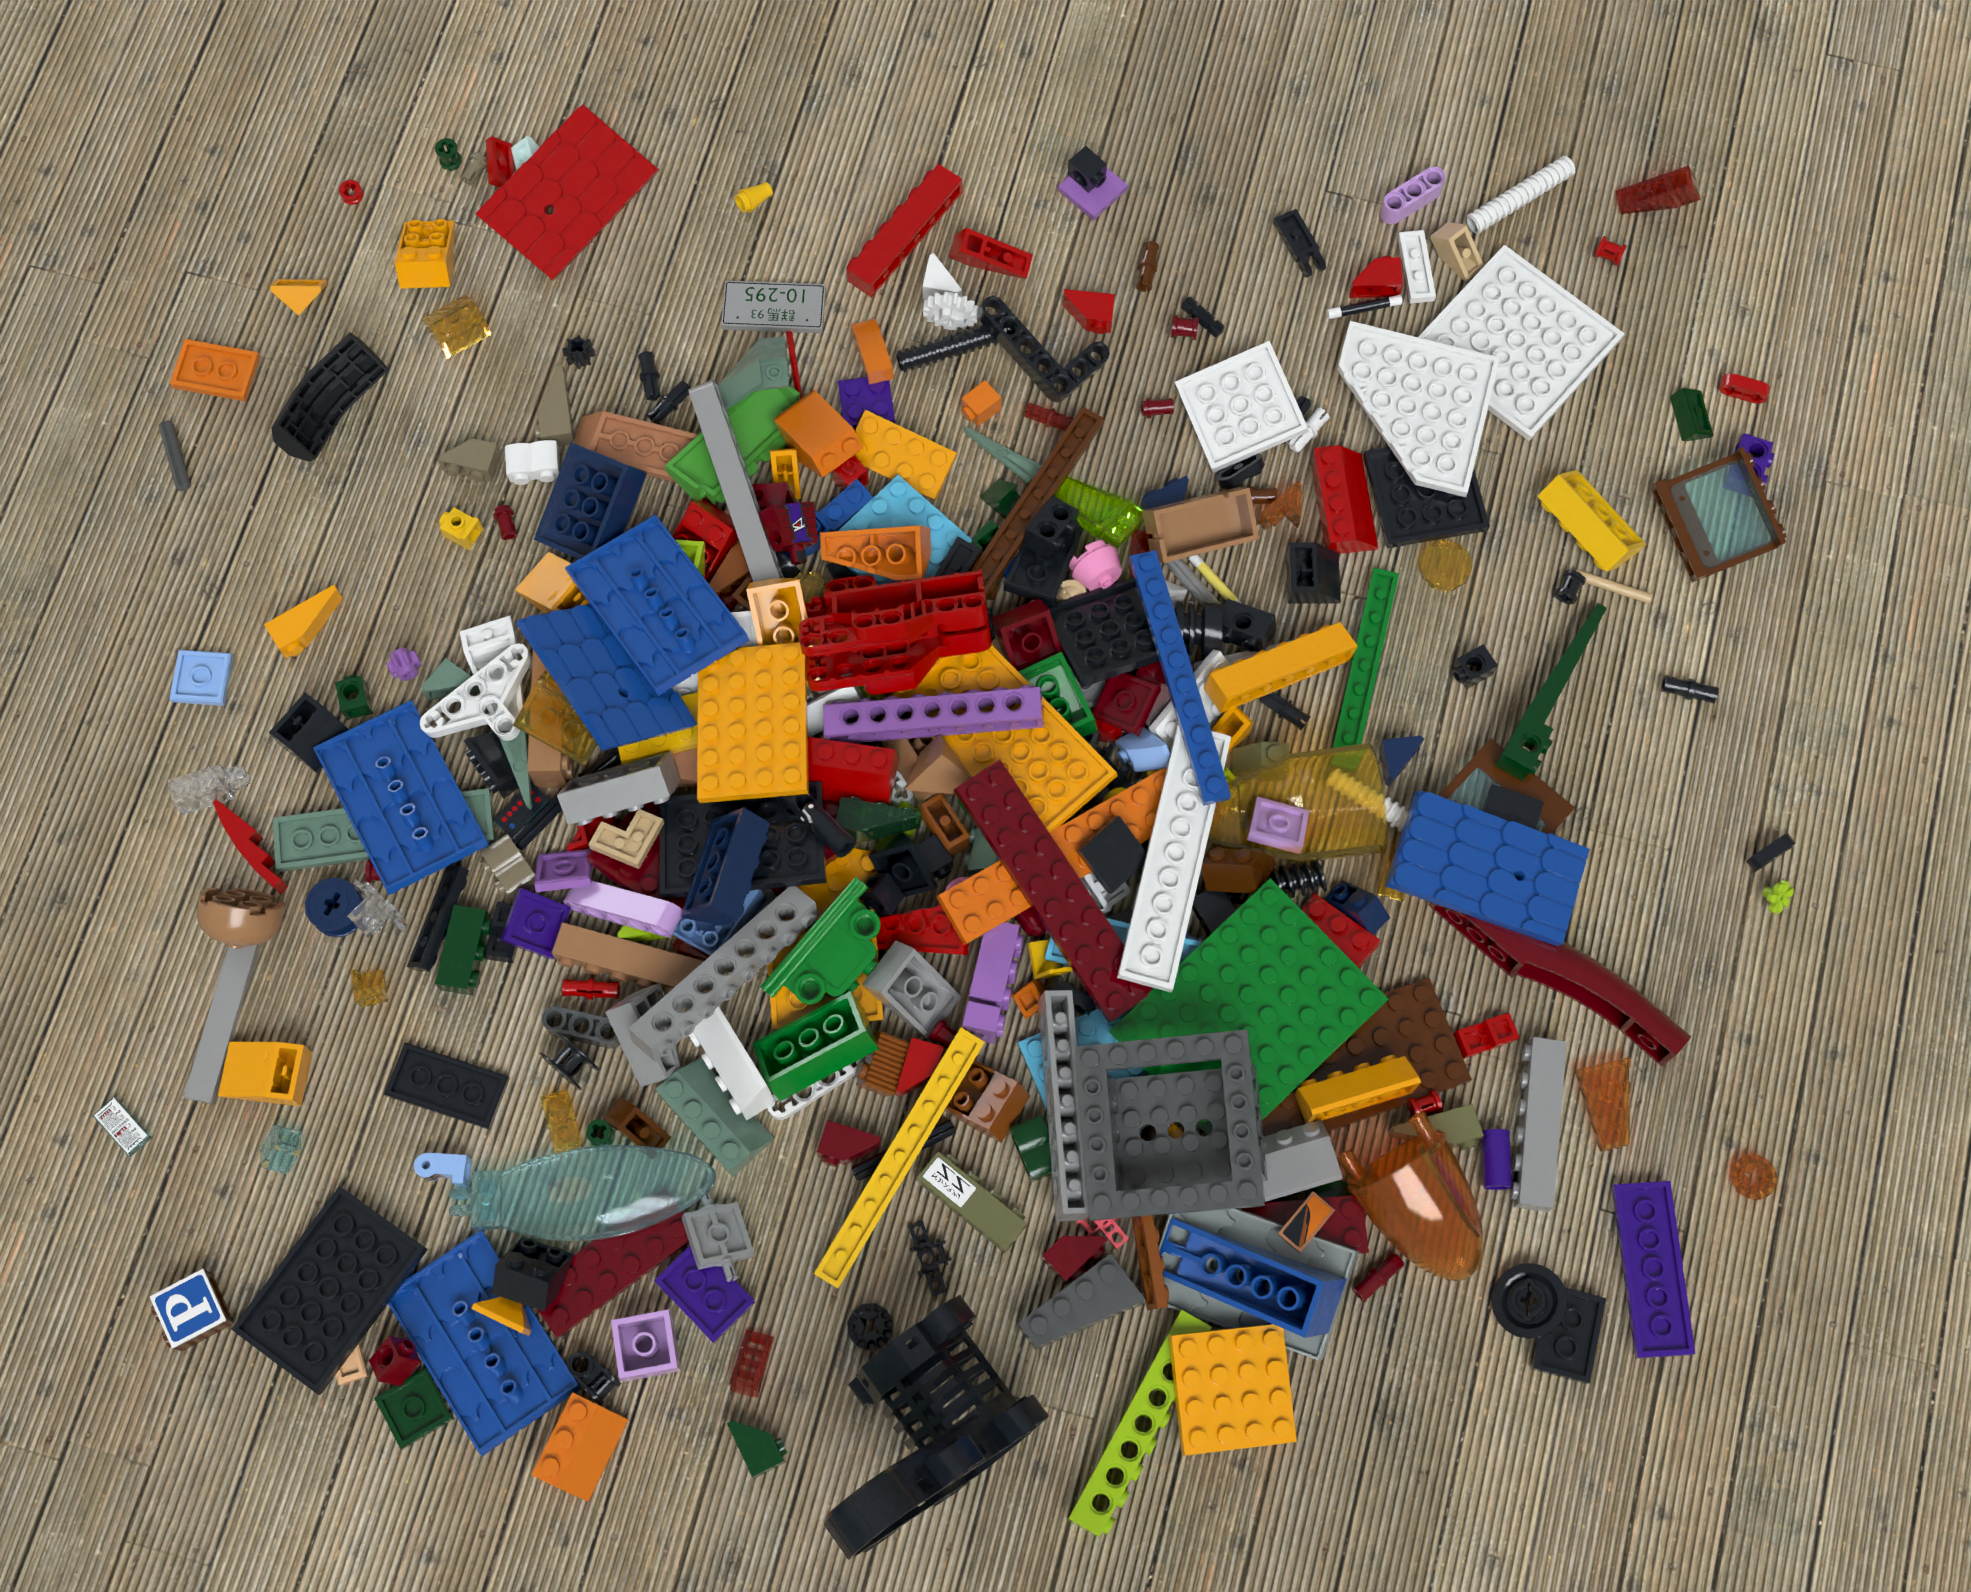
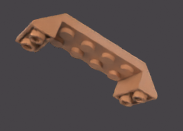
[573,411,708,499]

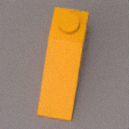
[264,585,343,658]

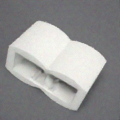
[505,440,561,485]

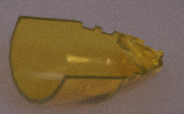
[1208,743,1387,863]

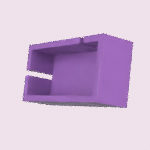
[962,922,1024,1044]

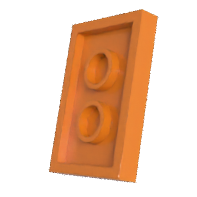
[169,339,261,402]

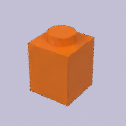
[961,380,1002,427]

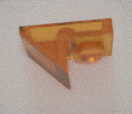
[1258,481,1301,530]

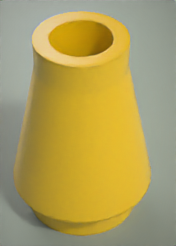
[734,182,773,213]

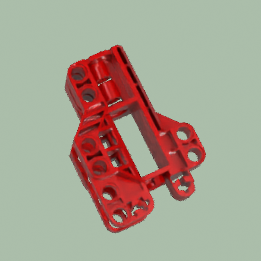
[799,569,992,695]

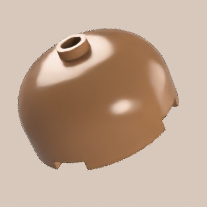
[197,888,285,949]

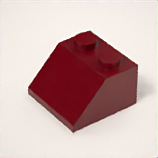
[991,599,1061,671]

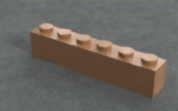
[552,922,711,994]

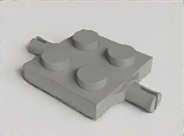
[682,1189,754,1282]

